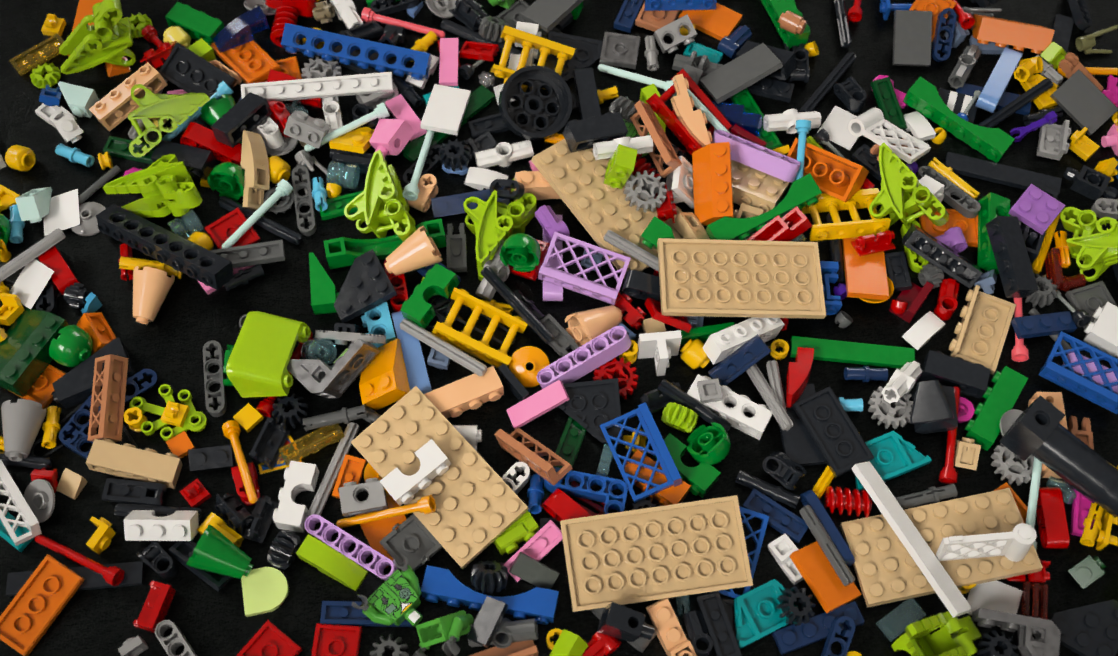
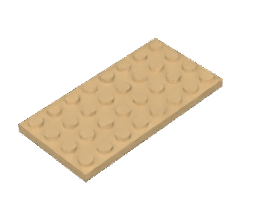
[531,139,683,278]
[657,238,826,319]
[351,386,529,569]
[840,488,1043,608]
[560,495,753,612]

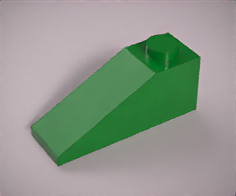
[309,252,339,315]

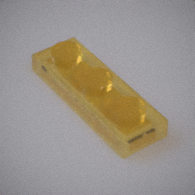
[9,33,64,76]
[278,424,345,466]

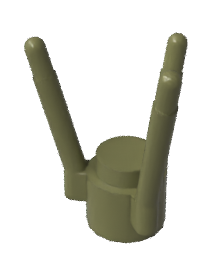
[1076,25,1118,54]

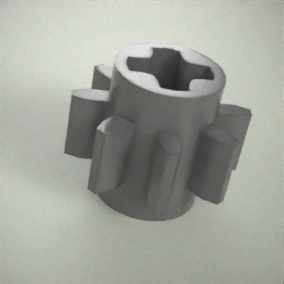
[918,263,944,289]

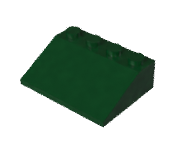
[0,308,69,397]

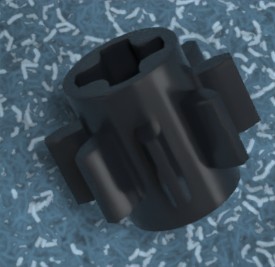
[64,283,90,309]

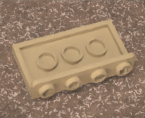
[731,159,791,214]
[948,285,1016,375]

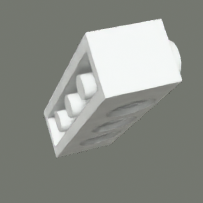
[703,317,785,365]
[687,374,772,440]

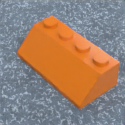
[973,14,1055,54]
[787,138,869,202]
[692,142,734,226]

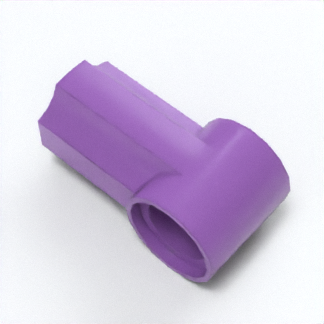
[535,205,570,243]
[934,227,968,253]

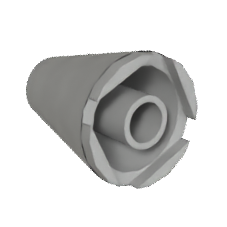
[1,399,47,462]

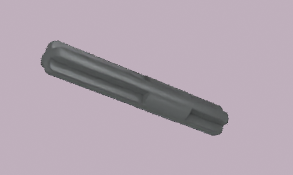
[799,505,855,586]

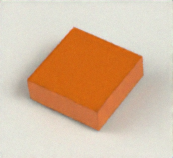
[166,431,195,459]

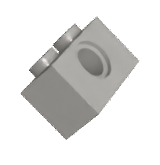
[338,478,388,517]

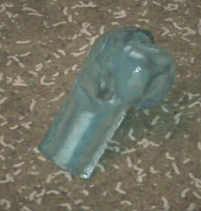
[1047,476,1076,504]

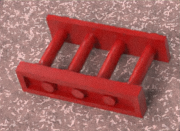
[646,69,732,155]

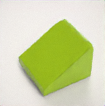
[1040,42,1067,69]

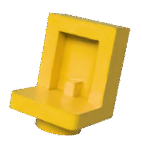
[1069,127,1100,161]
[0,293,25,326]
[86,516,116,555]

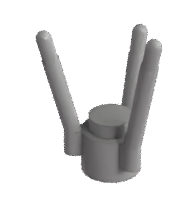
[295,150,331,194]

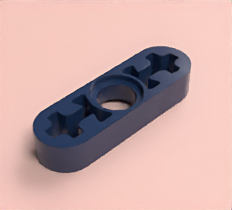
[931,8,957,62]
[100,369,157,405]
[821,615,855,656]

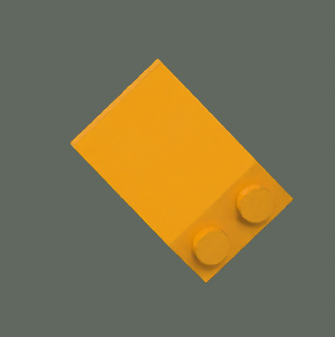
[359,338,410,410]

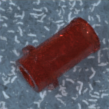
[1057,273,1086,291]

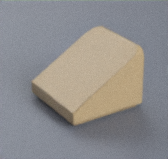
[642,318,666,334]
[56,468,87,500]

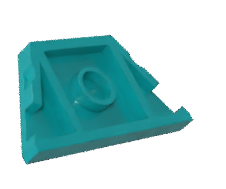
[856,431,932,492]
[734,579,813,649]

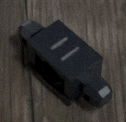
[1063,165,1118,201]

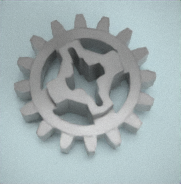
[301,56,342,79]
[624,170,667,213]
[868,384,913,429]
[991,444,1034,485]

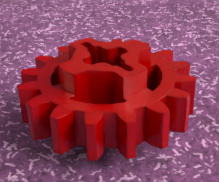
[593,357,638,400]

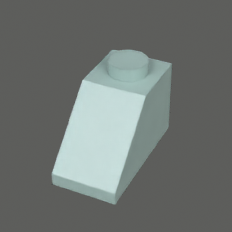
[58,81,100,118]
[15,187,52,223]

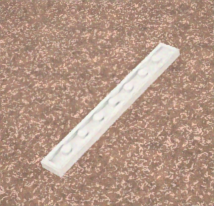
[241,72,394,101]
[851,461,972,618]

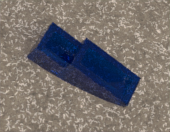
[213,6,269,53]
[711,101,763,137]

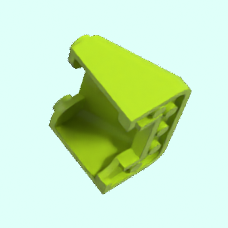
[226,311,311,398]

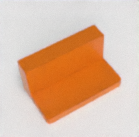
[77,312,116,356]

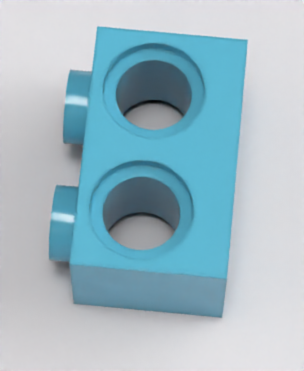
[361,302,396,348]

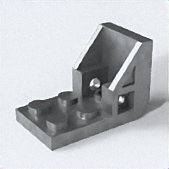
[287,338,380,399]
[972,608,1061,656]

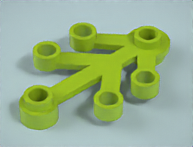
[129,384,207,441]

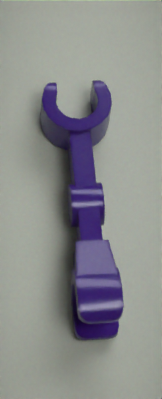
[1010,111,1057,142]

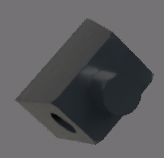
[597,602,655,642]

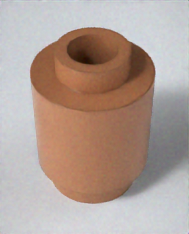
[778,10,807,35]

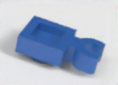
[39,85,62,106]

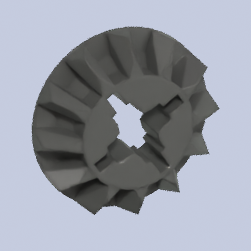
[263,186,295,215]

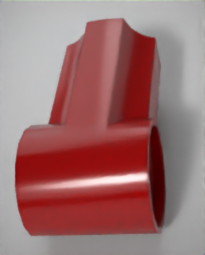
[934,278,959,321]
[582,632,621,656]

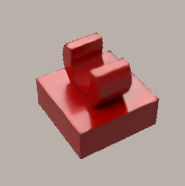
[30,468,58,493]
[179,478,211,508]

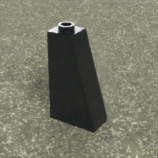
[52,337,137,409]

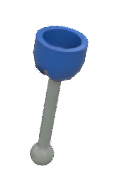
[956,90,981,121]

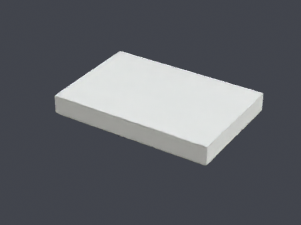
[420,84,471,135]

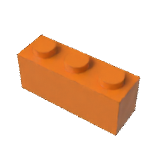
[623,449,691,506]

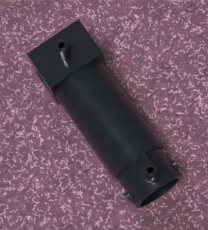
[999,396,1118,518]

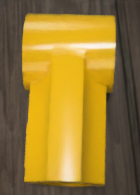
[1013,56,1043,82]
[197,512,244,548]

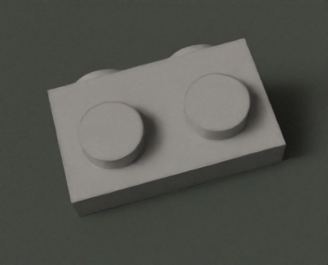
[284,110,331,148]
[1037,120,1071,160]

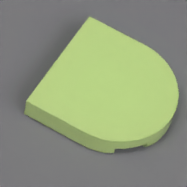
[241,567,289,617]

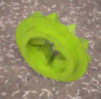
[129,13,152,38]
[30,62,61,88]

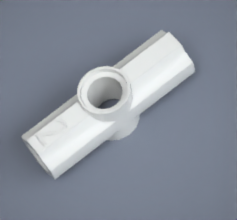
[330,0,363,30]
[322,96,343,133]
[763,109,822,134]
[592,135,654,160]
[474,140,534,168]
[881,361,922,404]

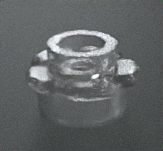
[478,71,495,87]

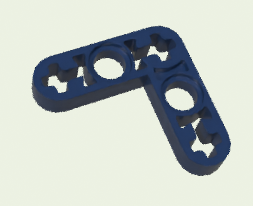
[58,395,101,460]

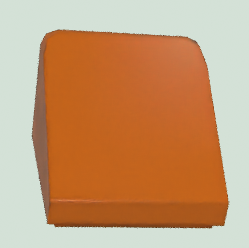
[105,57,130,77]

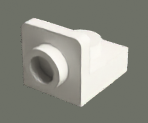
[53,113,84,143]

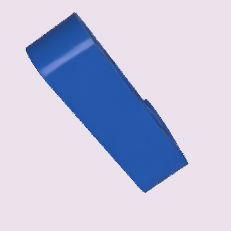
[544,467,628,514]

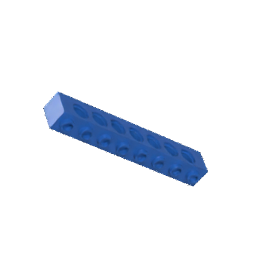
[281,23,432,80]

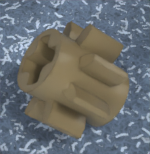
[313,1,335,24]

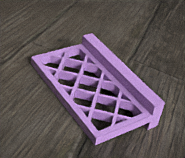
[538,232,631,305]

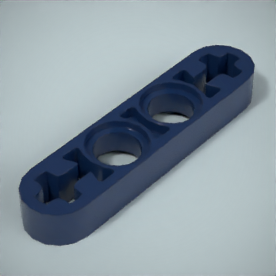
[800,489,855,567]

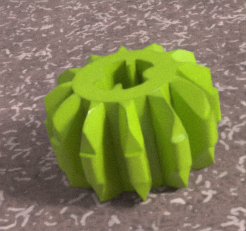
[661,402,698,433]

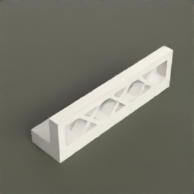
[0,459,42,546]

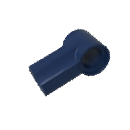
[717,25,752,59]

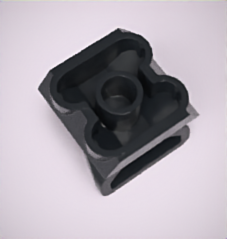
[910,380,958,434]

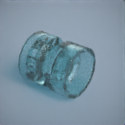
[327,161,360,190]
[167,209,205,239]
[301,339,337,365]

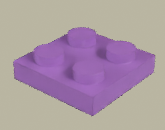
[1008,184,1065,235]

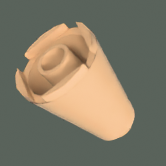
[384,226,443,276]
[133,266,175,324]
[565,305,622,347]

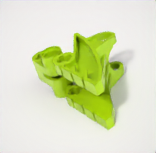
[59,0,135,75]
[128,84,210,157]
[869,143,949,230]
[344,150,416,242]
[103,154,202,218]
[463,190,537,281]
[1060,207,1118,282]
[891,611,982,656]

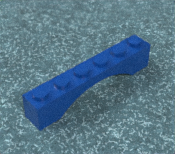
[421,565,559,625]

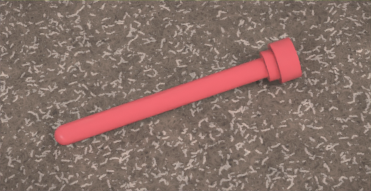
[361,7,445,38]
[1011,298,1029,362]

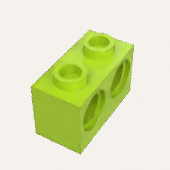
[603,144,638,189]

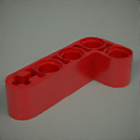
[180,122,242,166]

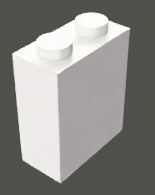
[1083,302,1118,359]

